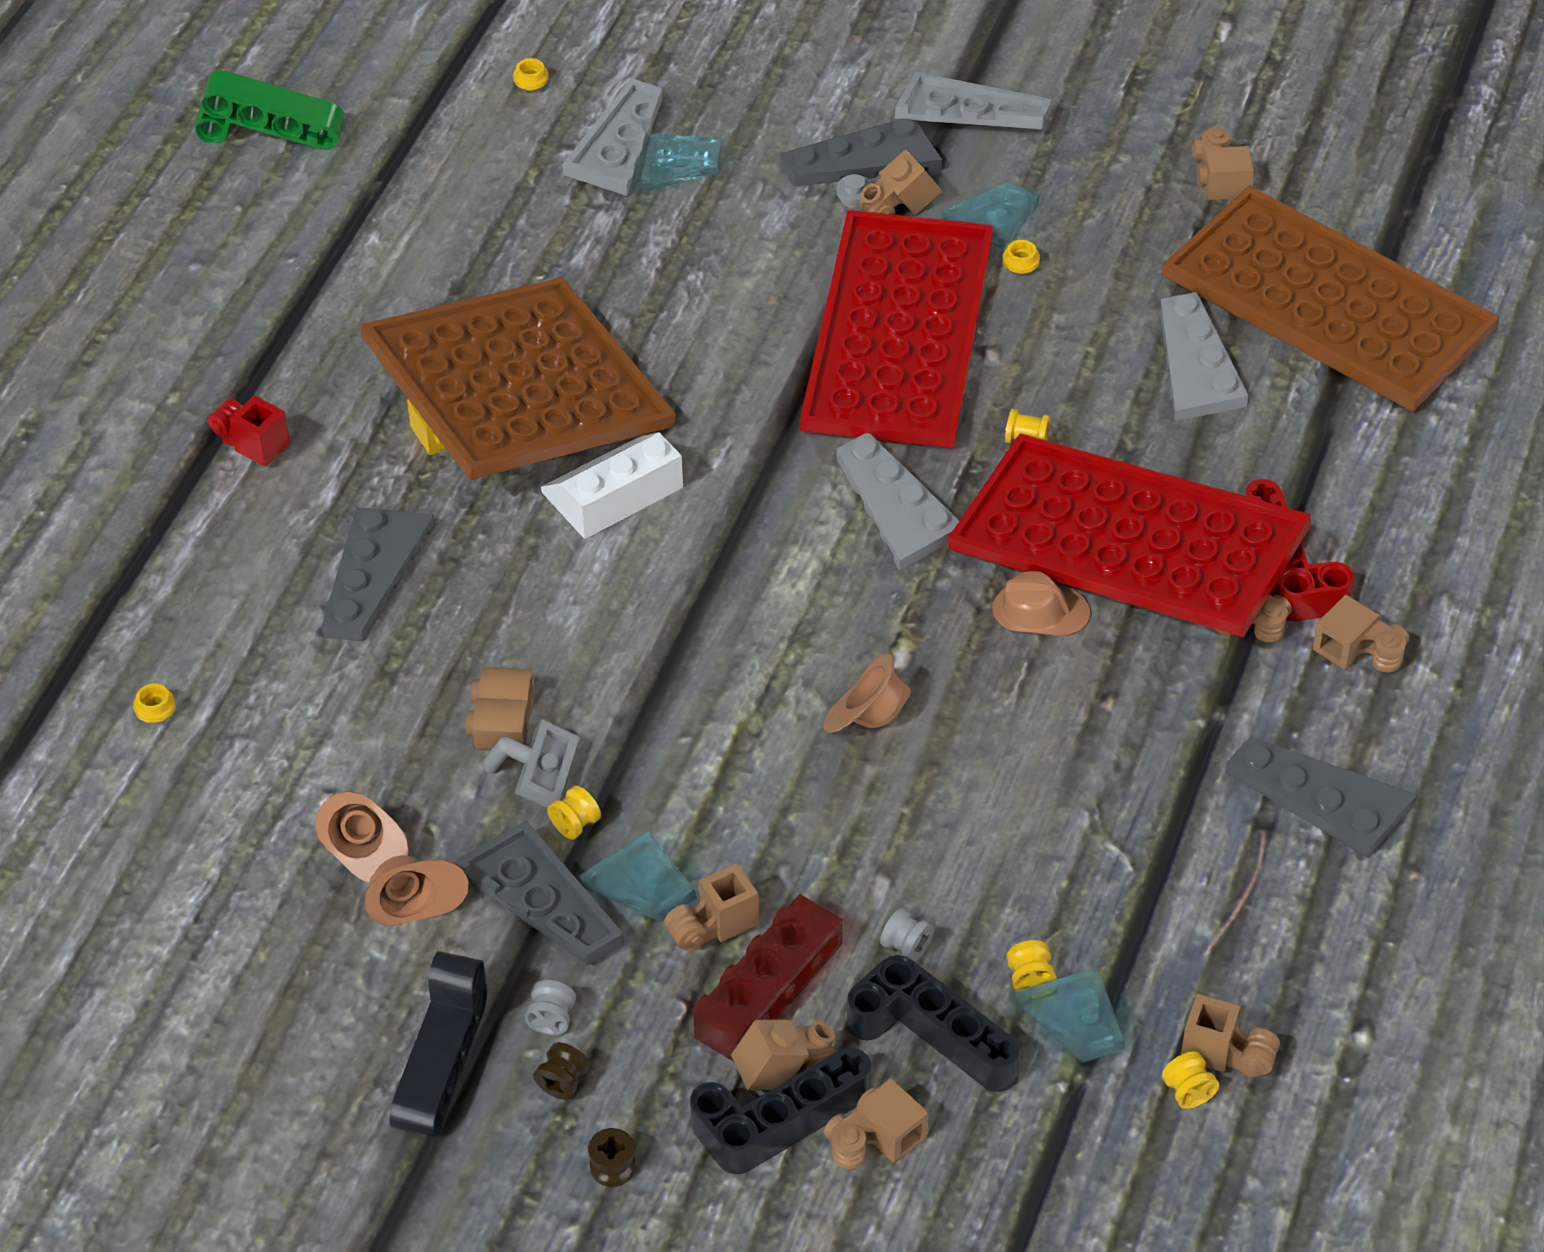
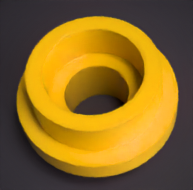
[513,58,549,91]
[1002,240,1040,274]
[133,683,176,723]

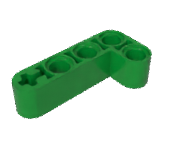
[195,70,344,150]

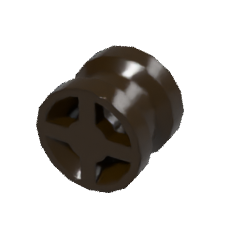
[533,1042,590,1100]
[588,1128,636,1187]

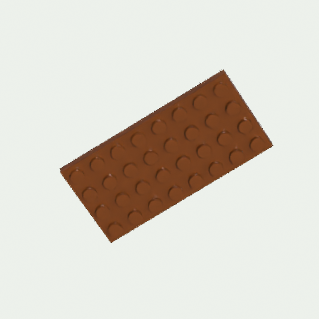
[1161,186,1500,412]

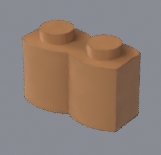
[466,667,535,750]

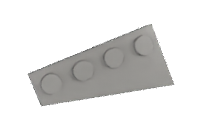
[894,72,1052,129]
[562,78,663,196]
[1160,292,1249,422]
[837,433,959,571]

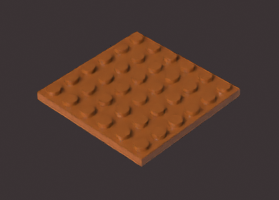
[361,277,676,480]

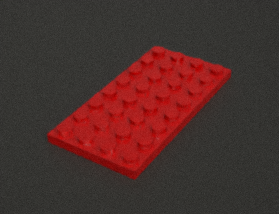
[800,210,994,448]
[947,433,1311,637]

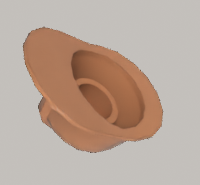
[992,571,1091,636]
[822,654,911,733]
[315,791,409,883]
[364,855,469,926]

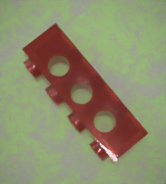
[692,894,843,1062]

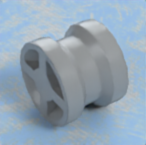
[880,907,934,962]
[525,980,576,1035]

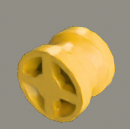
[547,785,601,840]
[1006,940,1057,995]
[1162,1051,1219,1109]

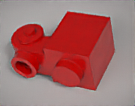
[207,395,290,467]

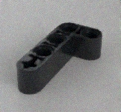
[389,951,487,1137]
[847,955,1020,1092]
[690,1048,871,1174]

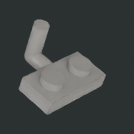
[482,720,579,808]

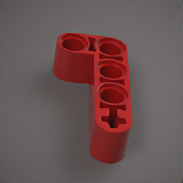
[1245,479,1354,621]

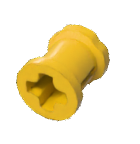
[1005,409,1051,444]

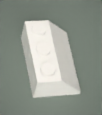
[541,432,683,539]

